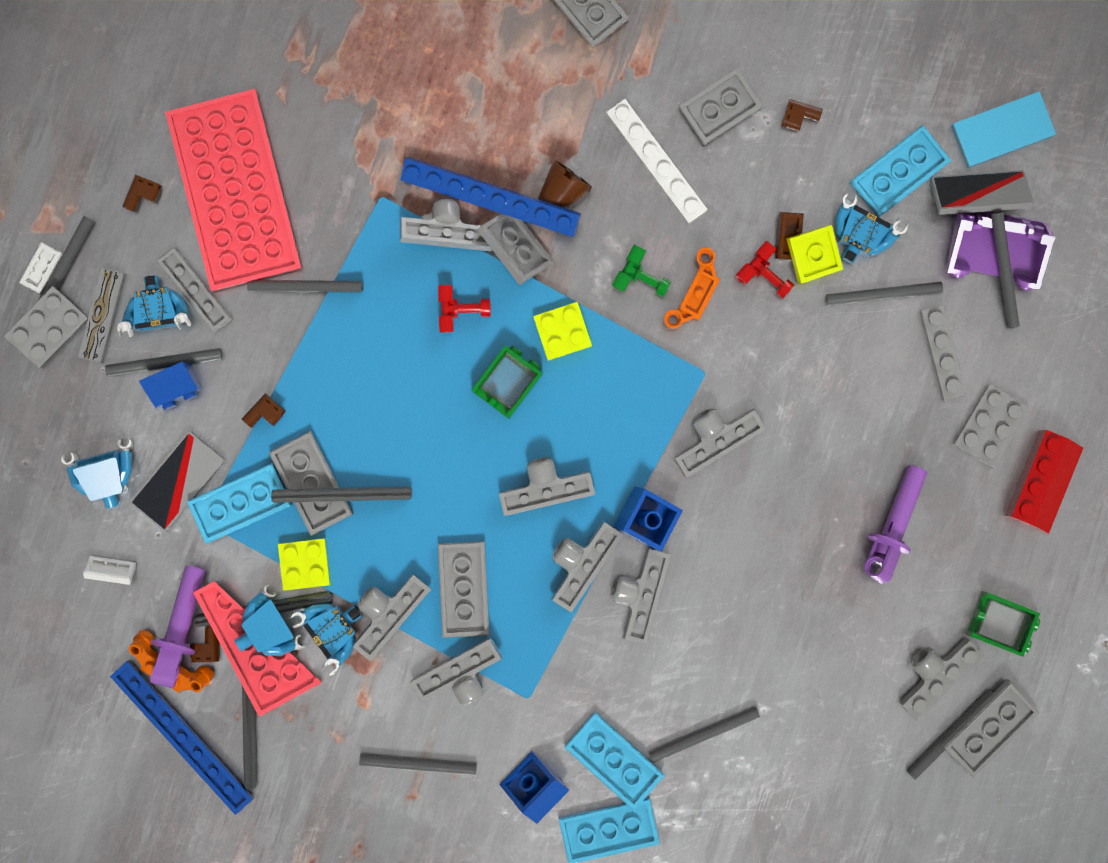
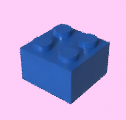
[613,486,683,552]

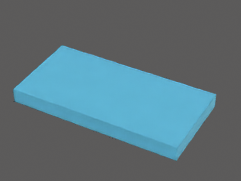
[952,91,1056,168]
[849,125,951,217]
[187,463,292,544]
[564,712,665,811]
[559,797,660,863]

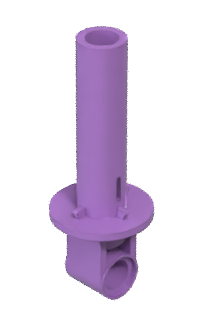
[865,465,928,584]
[150,566,206,689]

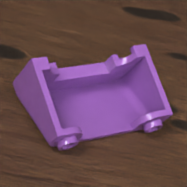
[946,211,1055,290]

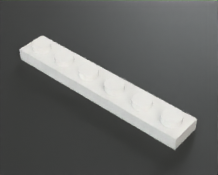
[606,99,708,225]

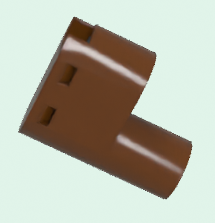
[781,99,823,131]
[122,175,161,212]
[242,393,286,428]
[190,626,219,662]

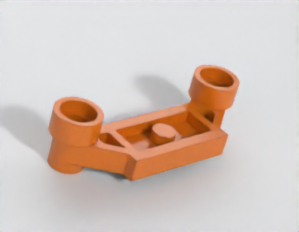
[664,247,720,329]
[128,630,214,693]

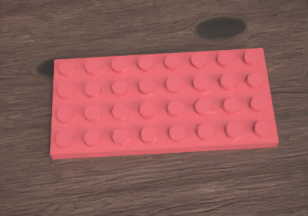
[165,89,302,292]

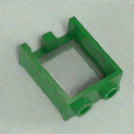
[471,346,543,419]
[966,591,1041,657]

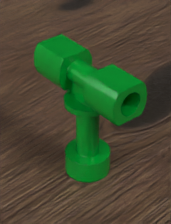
[612,244,672,298]

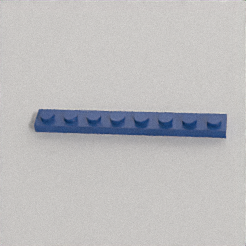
[400,157,582,237]
[110,660,254,815]

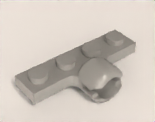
[400,199,492,251]
[674,409,766,478]
[499,457,595,516]
[551,521,623,613]
[611,548,671,645]
[352,573,431,661]
[410,637,503,705]
[900,638,984,720]

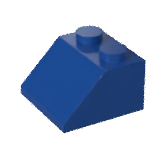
[139,362,202,411]
[500,751,569,824]

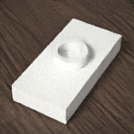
[19,242,63,294]
[83,556,136,585]

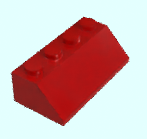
[1005,430,1083,534]

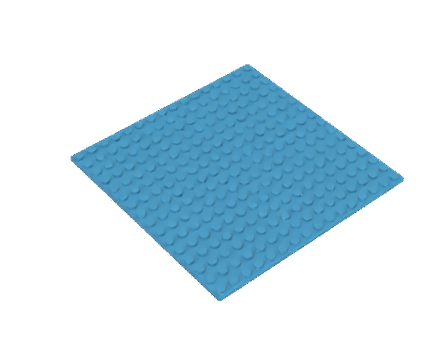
[221,197,705,698]

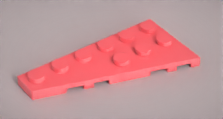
[193,581,322,717]

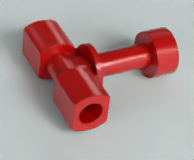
[735,241,795,299]
[438,285,491,333]

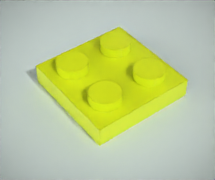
[786,224,843,284]
[533,302,592,361]
[278,538,331,591]

